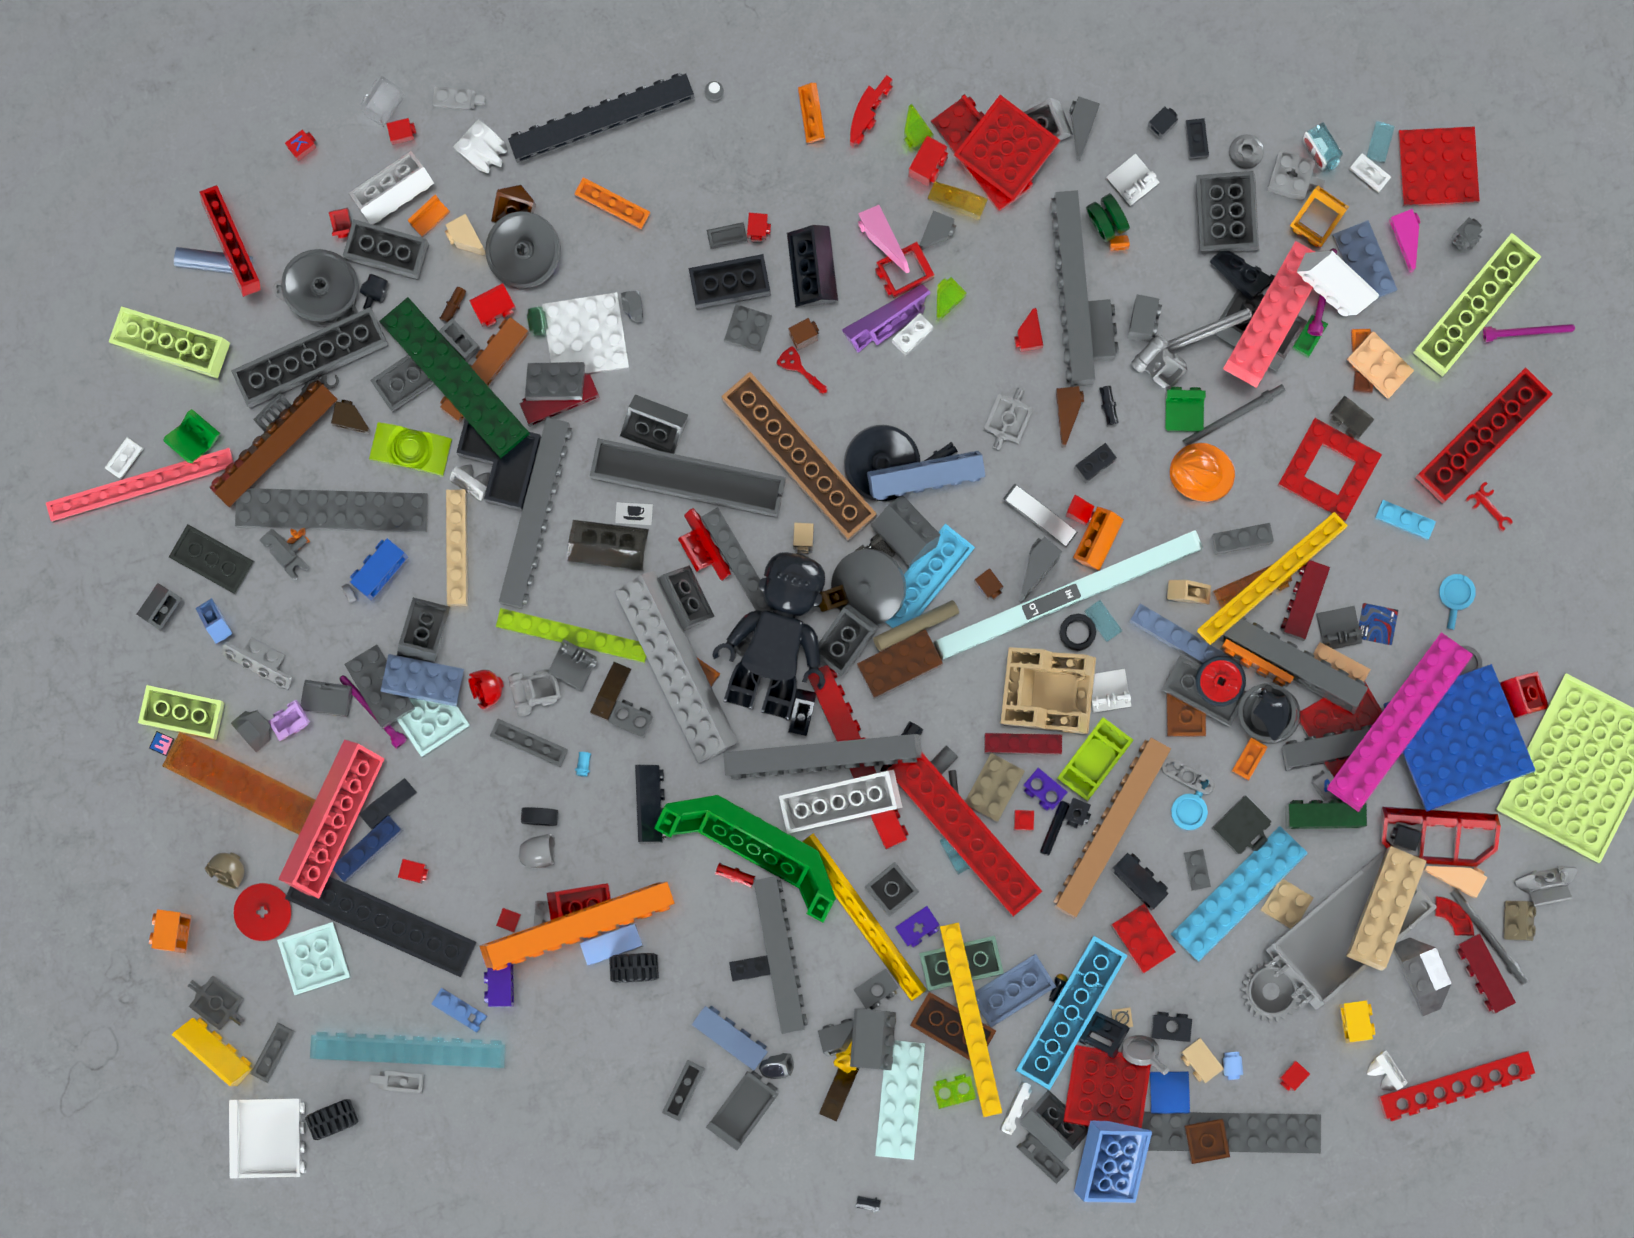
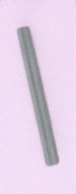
[1166,308,1253,352]

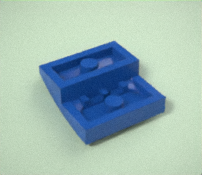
[1150,1071,1190,1114]

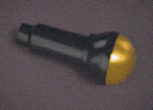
[1049,974,1068,1002]

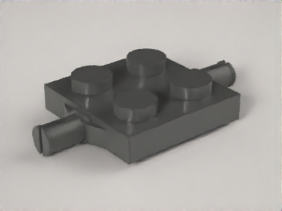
[188,976,245,1030]

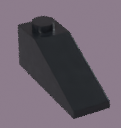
[359,778,417,830]

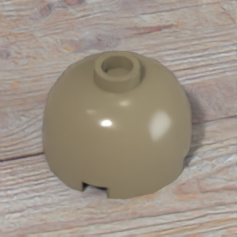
[205,852,245,889]

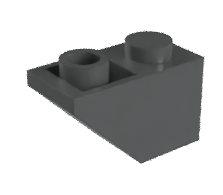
[818,1019,854,1056]

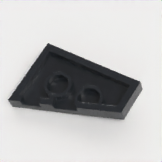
[1210,251,1275,301]

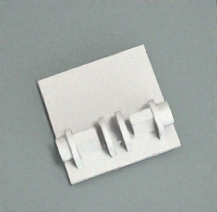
[1106,154,1160,206]
[1092,669,1131,713]

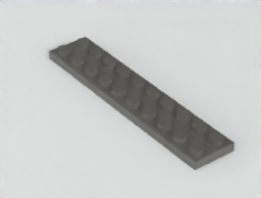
[235,488,428,532]
[1142,1111,1321,1154]

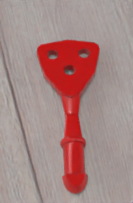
[777,346,828,394]

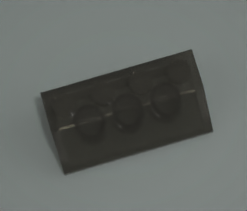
[567,520,649,570]

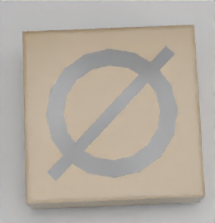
[1111,1007,1133,1027]

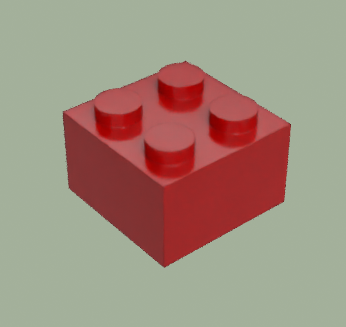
[908,136,949,187]

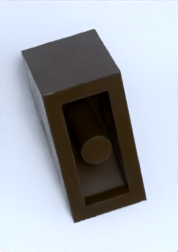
[331,399,371,434]
[818,585,849,612]

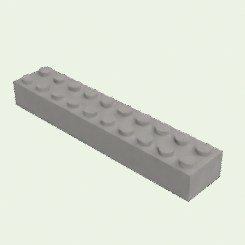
[615,571,738,763]

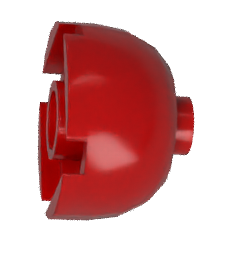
[468,670,504,709]

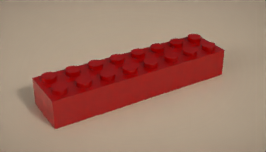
[1415,367,1553,504]

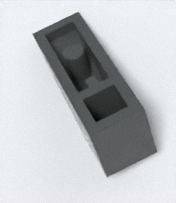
[1069,96,1100,160]

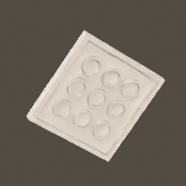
[542,292,629,374]

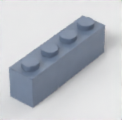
[692,1005,768,1071]

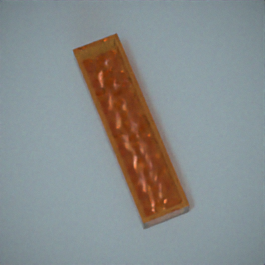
[162,732,315,835]

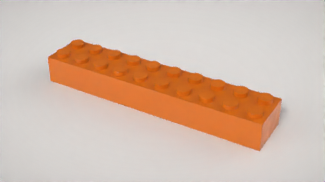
[479,882,675,970]

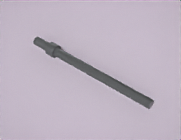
[1182,384,1286,446]
[1451,888,1529,985]

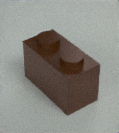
[788,318,819,351]

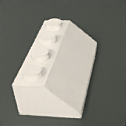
[349,151,434,224]
[1297,251,1379,316]

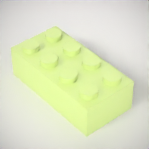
[138,685,225,740]

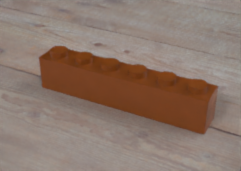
[440,317,529,423]

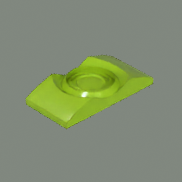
[369,422,452,476]
[1057,717,1133,802]

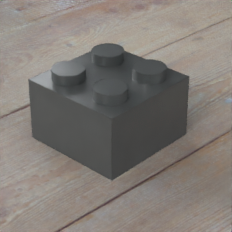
[1127,294,1162,342]
[865,862,919,917]

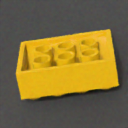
[172,1017,253,1086]

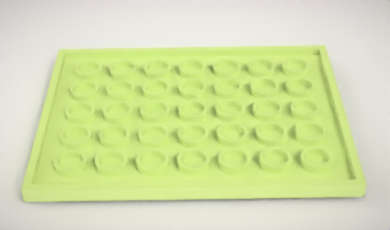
[1496,673,1634,863]

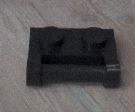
[1079,1011,1130,1058]

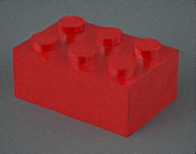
[1111,904,1176,974]

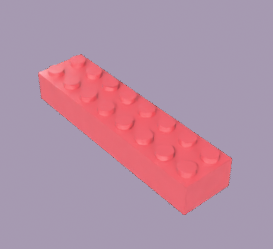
[1223,241,1315,388]
[279,739,384,898]

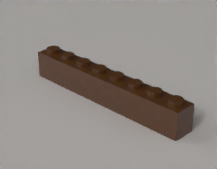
[209,379,338,507]

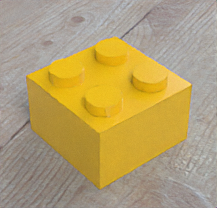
[1340,1000,1375,1043]

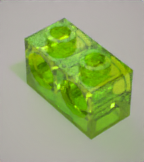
[933,1074,976,1109]

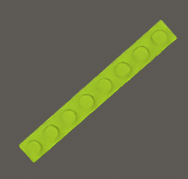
[496,608,646,663]

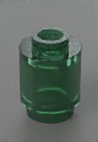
[527,307,548,336]

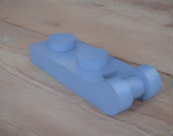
[432,988,487,1032]

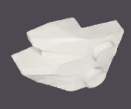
[453,119,507,174]

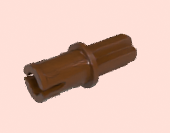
[439,286,466,323]

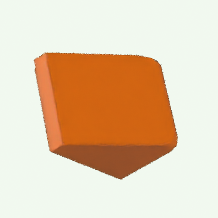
[1109,235,1130,251]

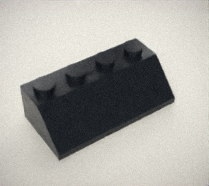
[787,225,838,307]
[635,765,666,844]

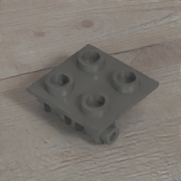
[1317,606,1362,649]
[548,639,597,690]

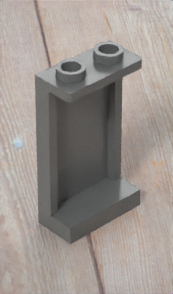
[706,1070,779,1150]

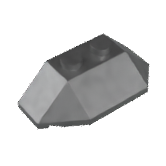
[1394,938,1452,1016]

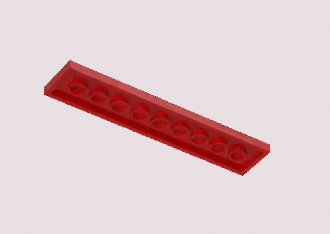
[886,751,1043,917]

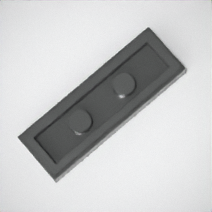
[250,1022,295,1083]

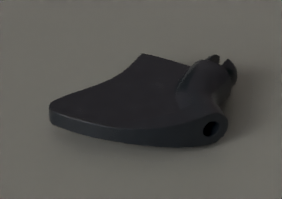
[1253,688,1290,740]

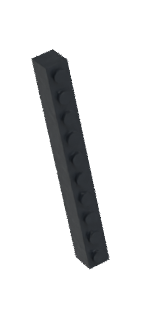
[508,73,695,163]

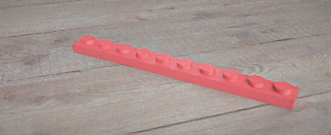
[46,448,234,522]

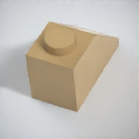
[1167,580,1211,604]

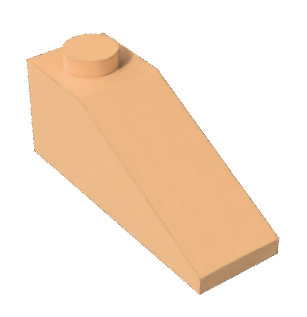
[1423,866,1488,898]

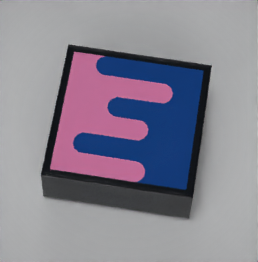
[149,731,175,756]

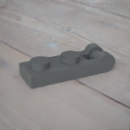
[1016,1133,1070,1184]

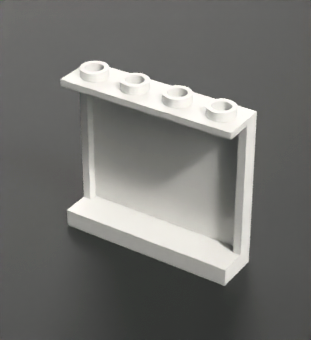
[229,1099,305,1178]

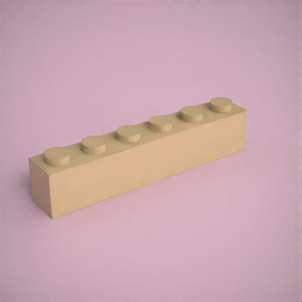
[446,489,468,607]

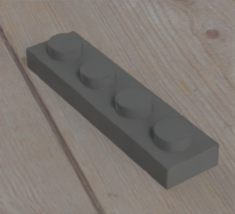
[490,719,568,767]

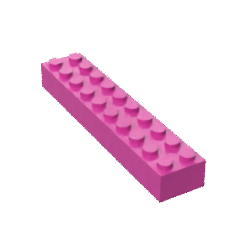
[1327,632,1473,812]

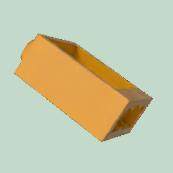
[1290,186,1349,247]

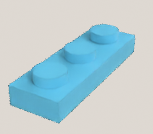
[1375,500,1436,540]

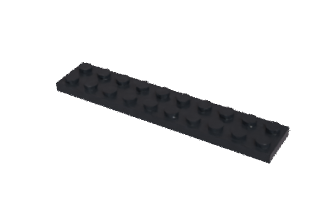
[285,876,477,977]

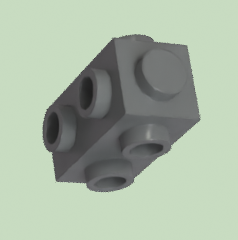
[1451,217,1483,250]

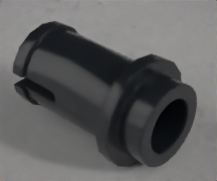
[856,1196,881,1213]

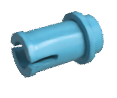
[575,752,591,777]

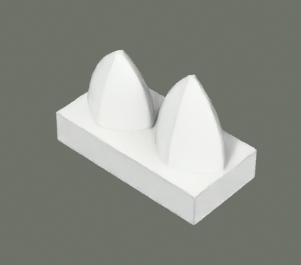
[449,464,490,501]
[1367,1051,1408,1091]

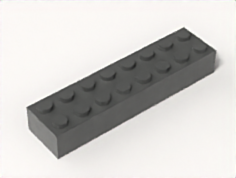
[231,307,388,408]
[1219,617,1368,714]
[753,876,808,1034]

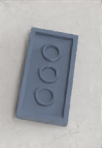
[1332,220,1398,299]
[381,654,464,706]
[975,954,1056,1027]

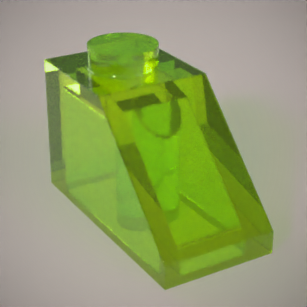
[903,104,934,151]
[936,277,967,322]

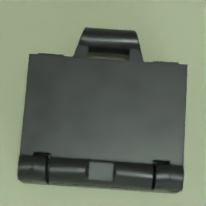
[1212,795,1272,854]

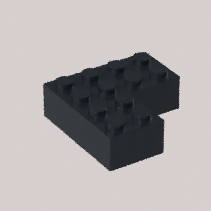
[456,419,541,511]

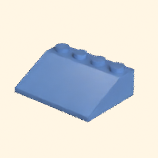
[1074,1121,1152,1203]

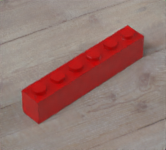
[199,185,261,297]

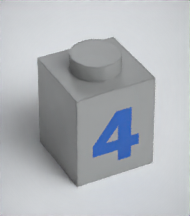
[1311,770,1334,802]

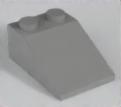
[1024,98,1073,140]

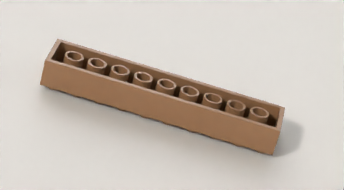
[721,372,877,541]
[1053,738,1171,919]

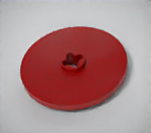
[233,883,292,941]

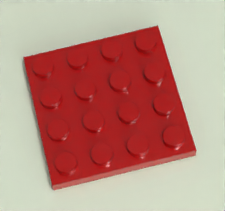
[954,95,1061,201]
[1398,126,1480,206]
[1299,681,1383,777]
[1064,1045,1151,1128]

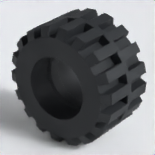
[609,953,659,983]
[305,1099,359,1140]

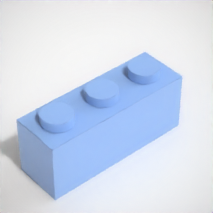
[580,923,643,966]

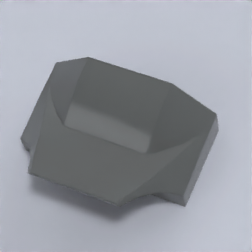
[231,710,271,752]

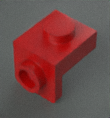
[329,208,352,238]

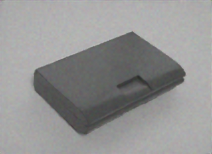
[300,680,352,717]

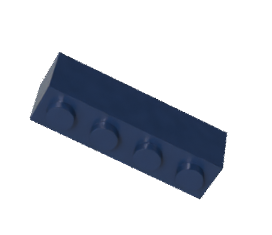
[333,815,403,882]

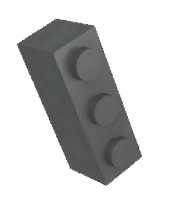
[1088,299,1119,360]
[1212,523,1274,555]
[662,1060,705,1121]

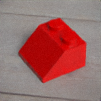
[469,283,516,327]
[1499,671,1549,719]

